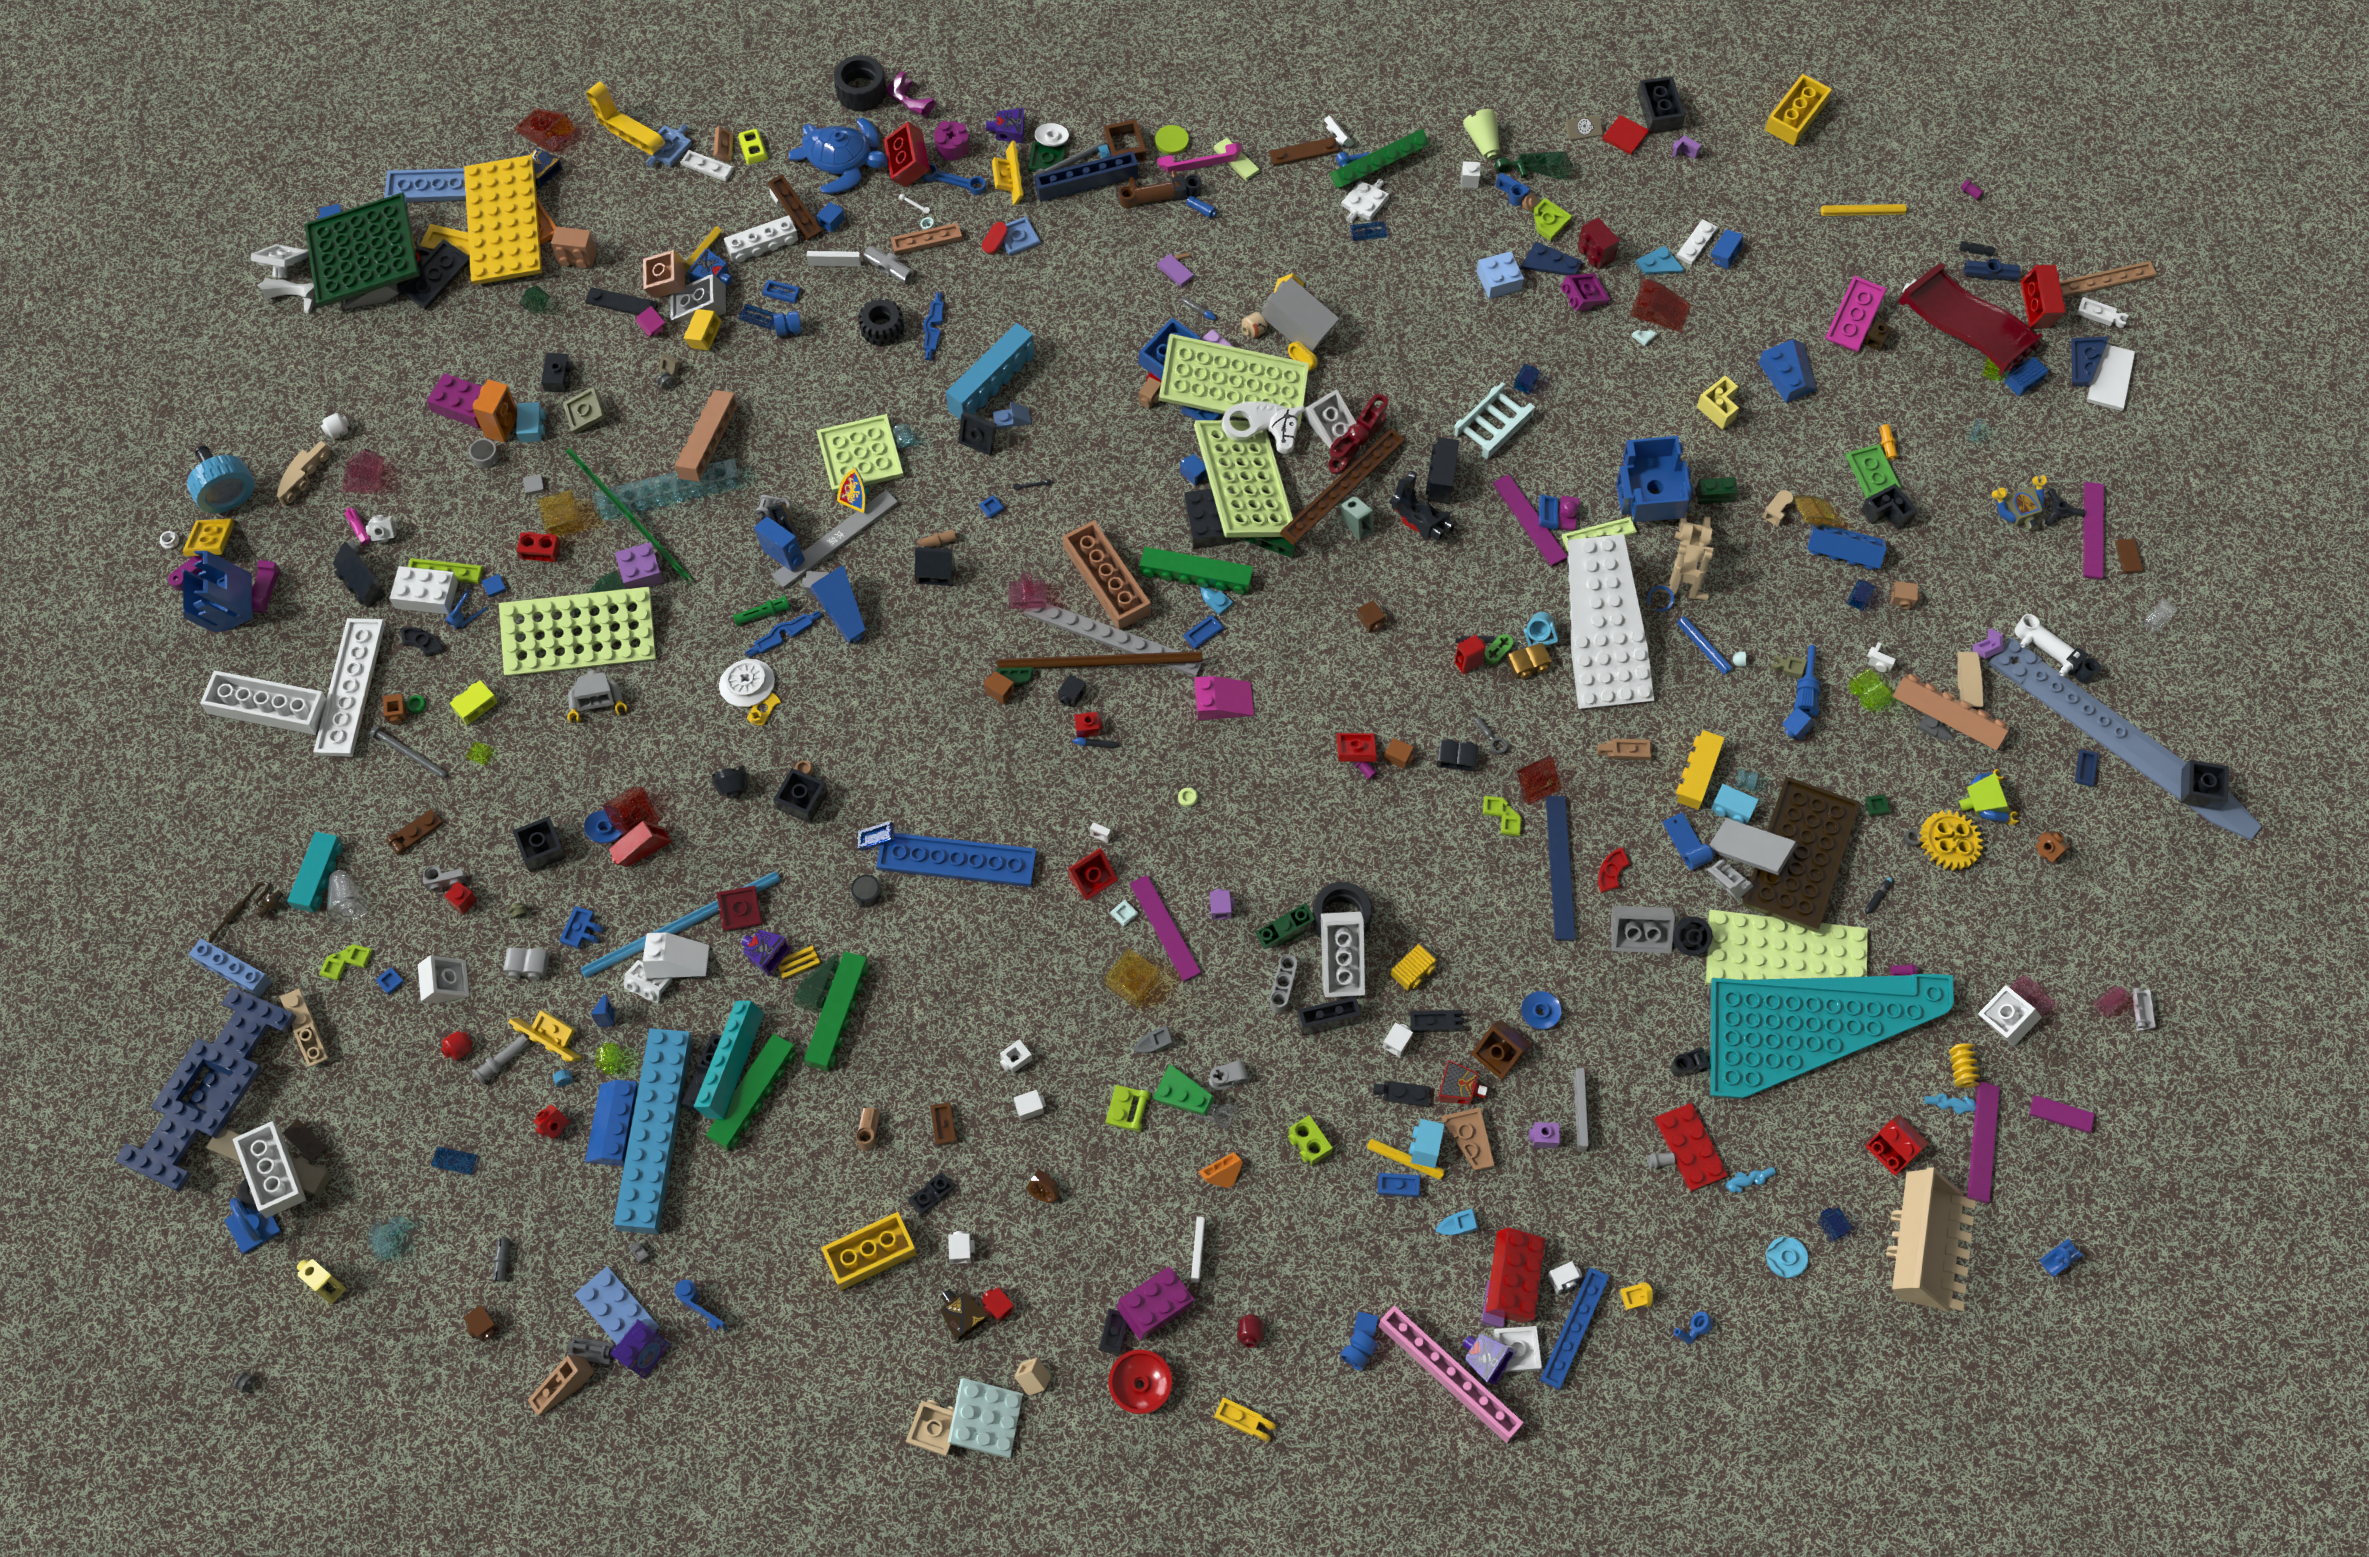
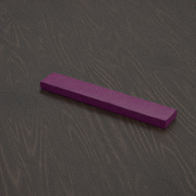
[1493,474,1567,567]
[2083,482,2104,580]
[1130,875,1201,983]
[1967,1082,2000,1204]

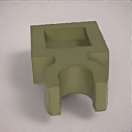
[1771,655,1807,679]

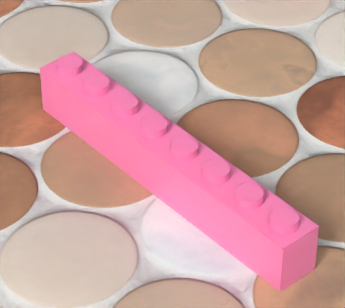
[1378,1305,1523,1443]

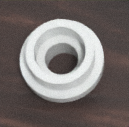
[160,531,179,549]

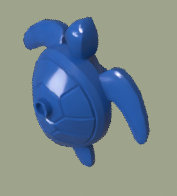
[788,118,888,194]

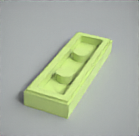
[1214,138,1259,181]

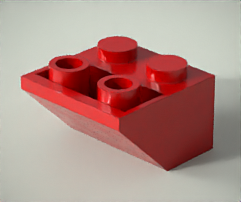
[1865,1114,1929,1176]

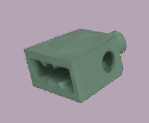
[1337,497,1374,540]

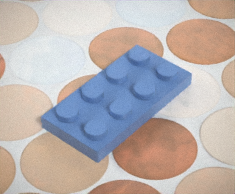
[574,1266,660,1344]

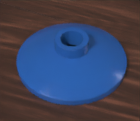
[584,810,623,843]
[1521,991,1561,1030]

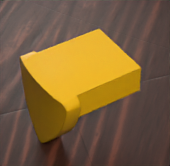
[1620,1282,1653,1311]

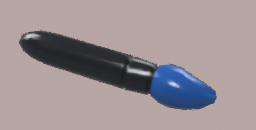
[1073,737,1120,748]

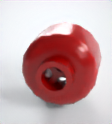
[441,1031,473,1061]

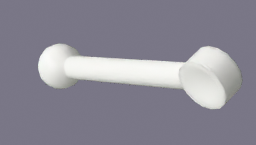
[899,194,930,214]

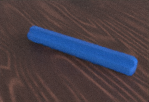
[1677,616,1732,674]

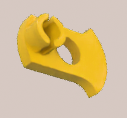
[747,693,781,726]

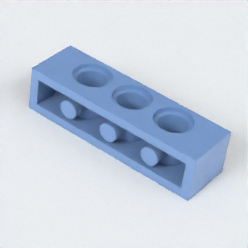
[188,939,272,998]

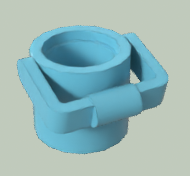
[1524,612,1558,646]

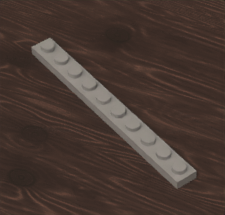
[1024,598,1203,677]

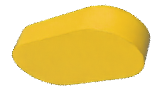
[1288,341,1318,371]

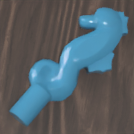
[1924,1093,1976,1115]
[1725,1167,1776,1193]

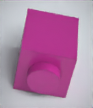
[635,306,665,337]

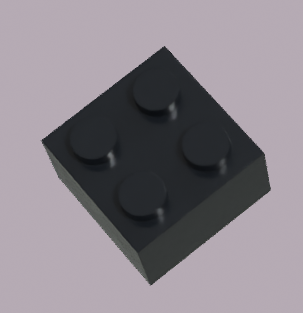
[2180,759,2229,810]
[773,768,828,824]
[512,816,567,872]

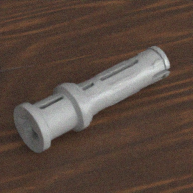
[471,1034,531,1085]

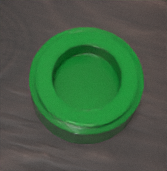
[406,695,426,714]

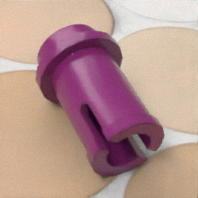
[1960,179,1984,200]
[1354,762,1377,780]
[1890,963,1917,976]

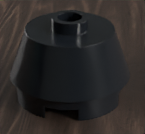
[711,766,749,798]
[1673,916,1713,956]

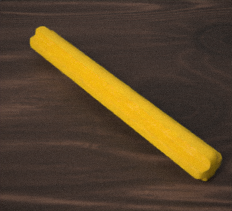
[1821,204,1907,216]

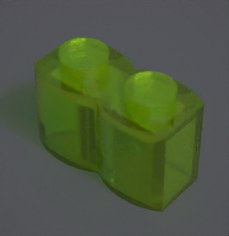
[1848,668,1892,712]

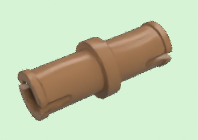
[918,529,956,548]

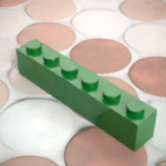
[1329,128,1429,188]
[1140,546,1253,594]
[804,951,870,1072]
[706,1034,796,1152]

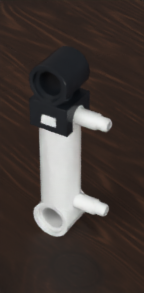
[2015,614,2101,684]

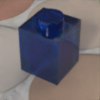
[1513,363,1540,395]
[1846,579,1875,612]
[1818,1207,1852,1242]

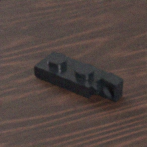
[1373,1081,1430,1107]

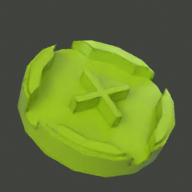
[1155,125,1189,155]

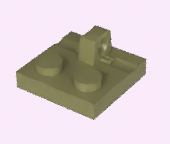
[563,387,606,434]

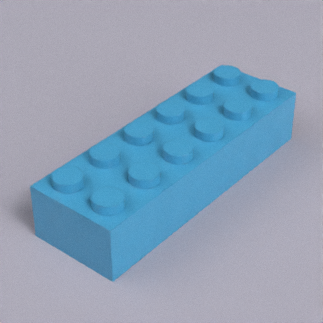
[946,323,1035,420]

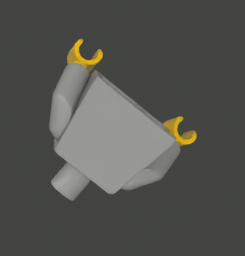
[567,670,627,723]

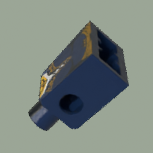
[519,149,563,189]

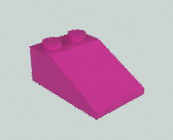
[1194,676,1254,720]

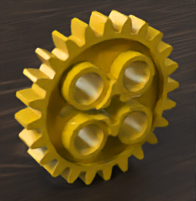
[1919,810,1983,871]

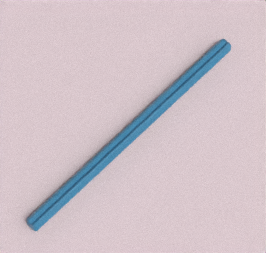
[581,871,780,978]

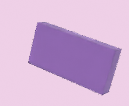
[1157,254,1194,287]

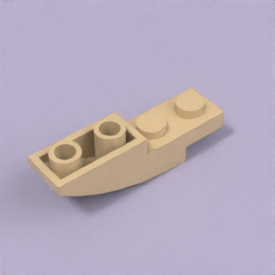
[277,441,330,507]
[280,988,328,1068]

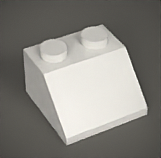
[418,955,469,1003]
[1978,985,2042,1046]

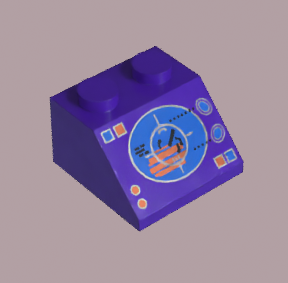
[610,1318,671,1379]

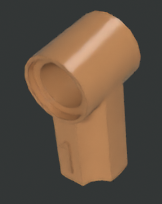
[856,1107,881,1151]

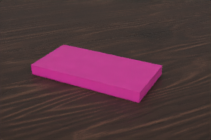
[1825,276,1887,353]

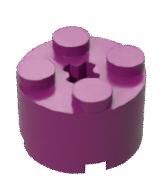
[934,121,969,161]

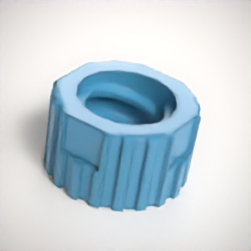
[1098,144,1111,159]
[553,1070,573,1087]

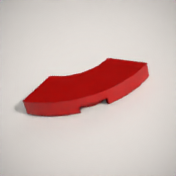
[1598,847,1630,894]

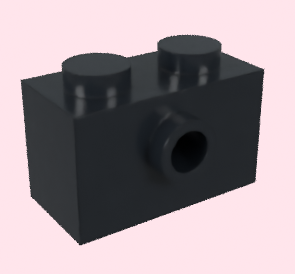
[541,353,573,393]

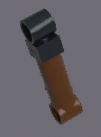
[1119,170,1202,209]

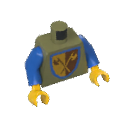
[1992,475,2047,532]

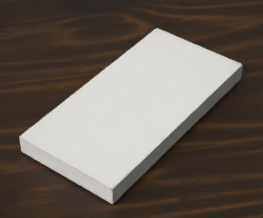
[2087,344,2135,411]

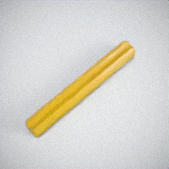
[1367,1139,1445,1180]

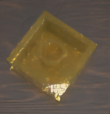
[536,489,585,537]
[1104,948,1160,1008]

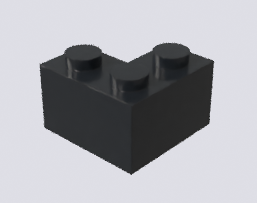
[1861,483,1918,530]

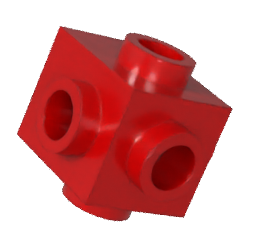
[532,1104,570,1140]

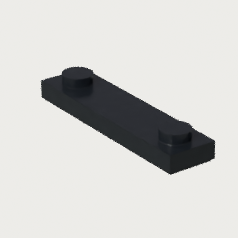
[585,287,658,315]

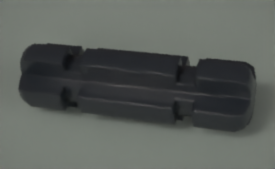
[1959,241,1995,257]

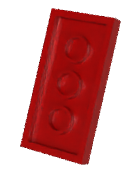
[1654,1103,1728,1192]

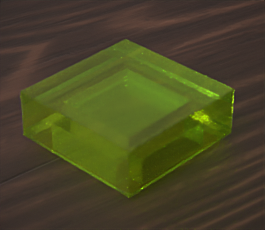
[465,741,493,765]

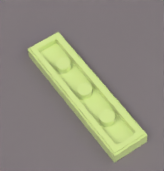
[1561,517,1637,551]

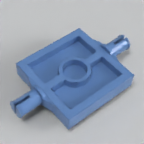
[646,124,692,167]

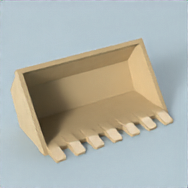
[1886,1167,1976,1312]

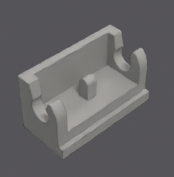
[1707,859,1753,900]

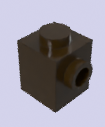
[1864,320,1892,352]

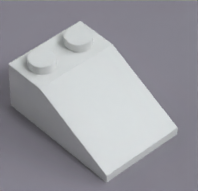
[1302,390,1356,451]
[643,933,709,978]

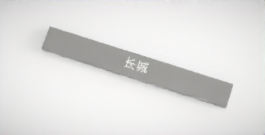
[772,490,898,589]

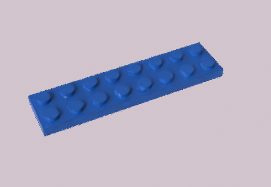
[876,832,1037,887]

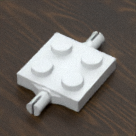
[1341,179,1389,223]

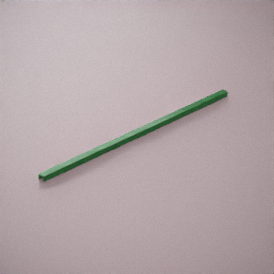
[565,447,694,585]

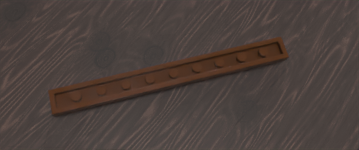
[1280,428,1405,545]

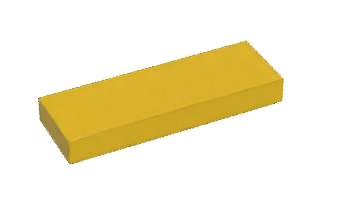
[685,226,722,271]

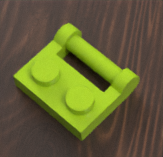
[1105,1085,1151,1132]

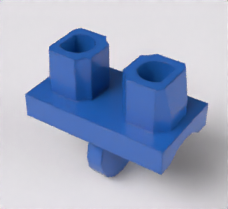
[2039,1238,2082,1277]

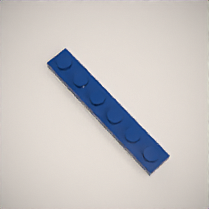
[1540,1267,1609,1390]

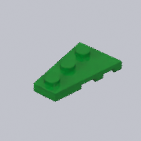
[1153,1063,1215,1117]

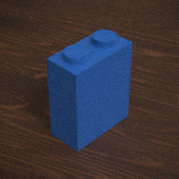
[754,517,805,571]

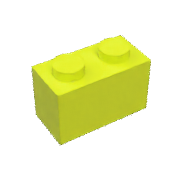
[450,680,498,725]

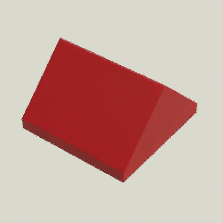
[1068,848,1118,901]

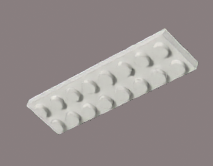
[313,618,385,757]

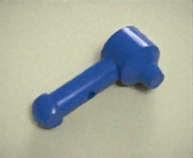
[1336,152,1369,167]

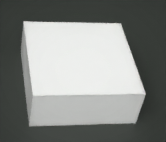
[1090,822,1111,843]

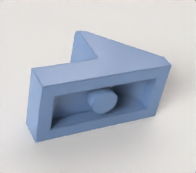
[993,402,1031,429]

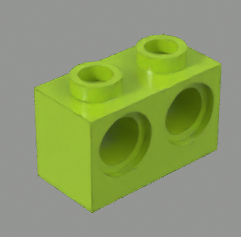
[1288,1115,1332,1166]

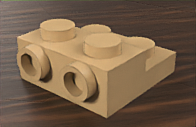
[906,1400,955,1457]

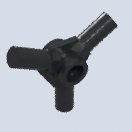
[2045,488,2085,526]

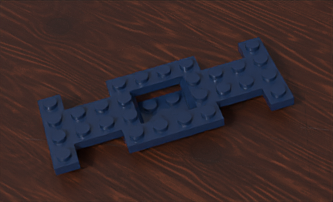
[114,987,297,1193]

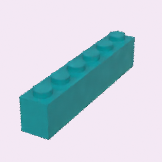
[694,1001,764,1119]

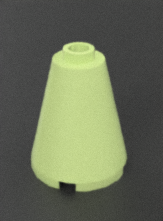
[1463,109,1500,159]

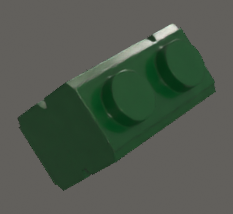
[1696,477,1738,504]

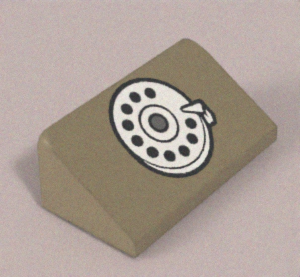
[1565,115,1603,141]

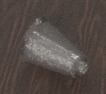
[327,870,368,925]

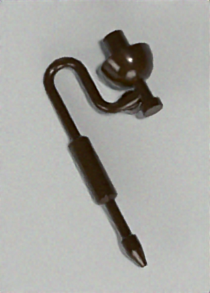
[209,881,284,943]

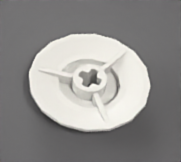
[719,659,775,707]

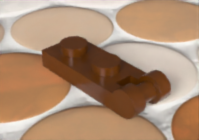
[386,809,443,856]

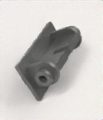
[567,1337,614,1365]

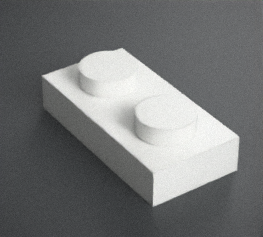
[1324,116,1354,148]

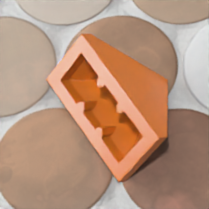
[1198,1152,1243,1188]

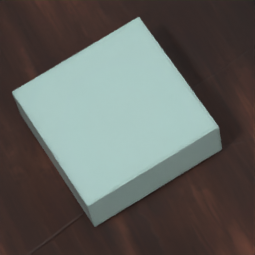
[1110,900,1138,927]

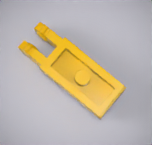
[1214,1397,1276,1443]

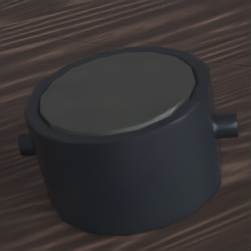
[851,874,882,908]

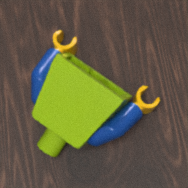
[1959,769,2019,825]

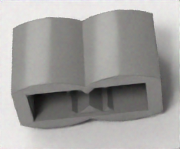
[503,948,550,980]

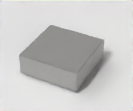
[523,474,544,496]

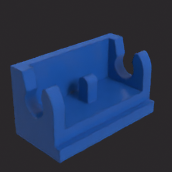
[1711,229,1743,269]

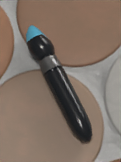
[1865,877,1892,914]

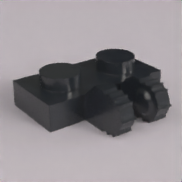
[762,501,799,537]

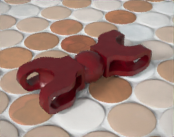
[1328,394,1388,475]

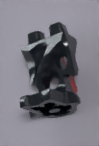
[1389,471,1455,541]

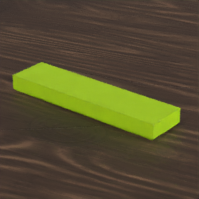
[408,558,484,584]

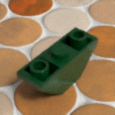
[1255,903,1316,949]

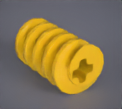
[1949,1043,1980,1088]

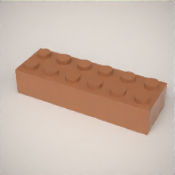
[1062,520,1151,630]

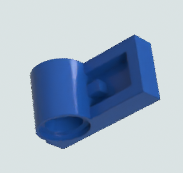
[1496,173,1530,206]

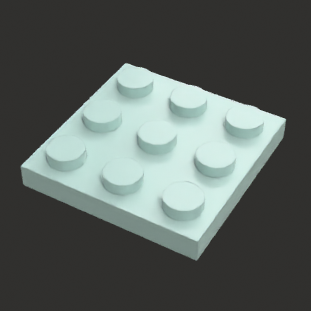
[947,1378,1023,1458]

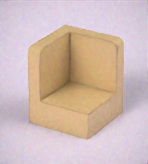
[1015,1357,1051,1395]

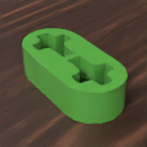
[1484,634,1513,665]

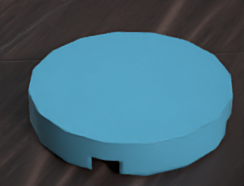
[1766,1237,1808,1278]

